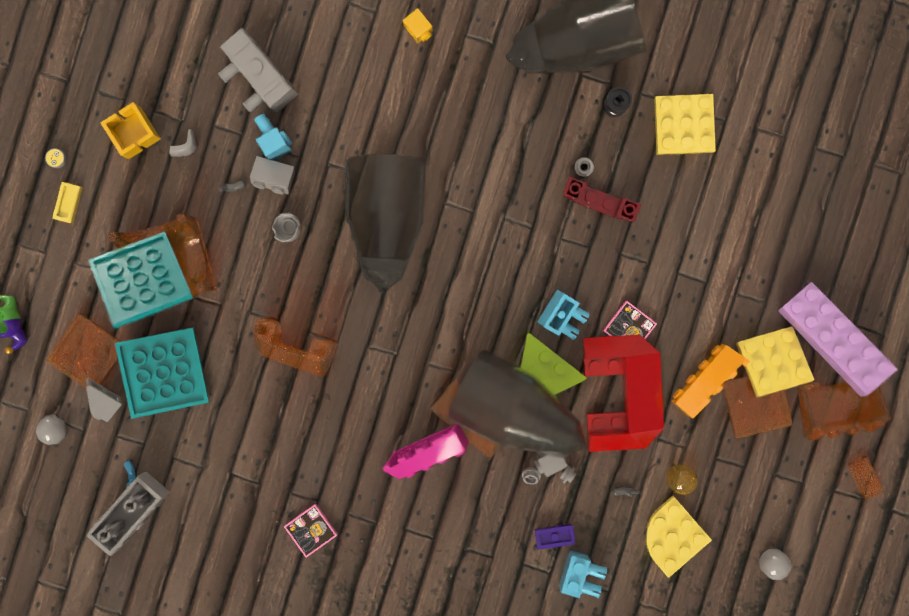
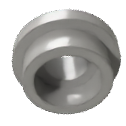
[574,157,594,177]
[560,466,577,484]
[522,467,541,485]

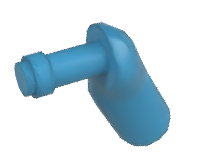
[124,461,136,487]

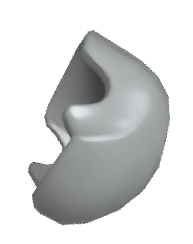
[272,213,302,242]
[36,414,67,445]
[759,549,792,580]

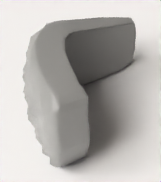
[169,129,197,157]

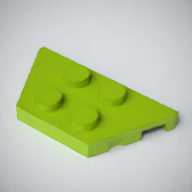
[519,333,587,397]

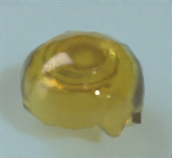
[667,464,698,495]

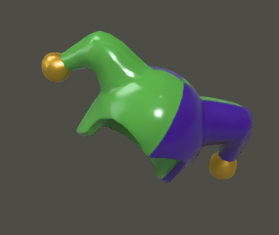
[0,294,28,354]

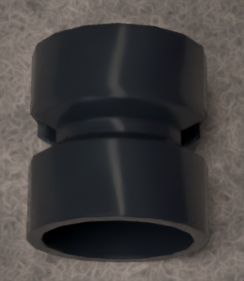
[603,87,632,117]

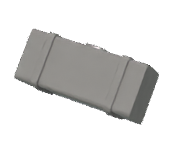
[218,28,298,113]
[86,472,170,556]

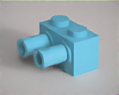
[254,114,293,161]
[537,290,590,340]
[559,550,607,598]

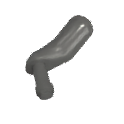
[219,180,246,192]
[613,487,640,496]

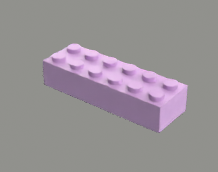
[778,282,897,397]

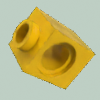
[403,8,433,43]

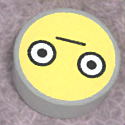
[45,148,67,168]

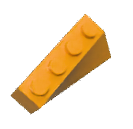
[671,344,750,418]

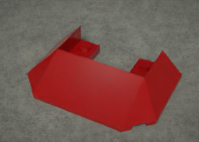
[582,335,664,452]

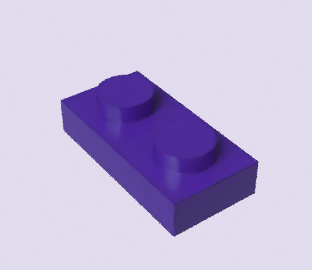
[534,524,576,550]

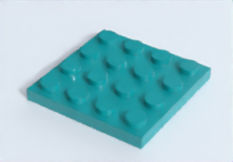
[88,232,193,328]
[115,327,210,419]

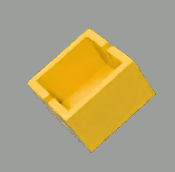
[100,102,161,159]

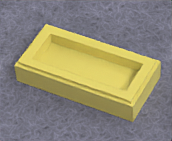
[52,182,83,224]

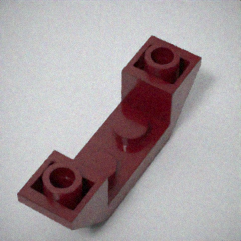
[562,176,642,223]

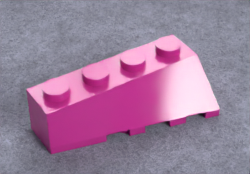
[383,423,469,479]

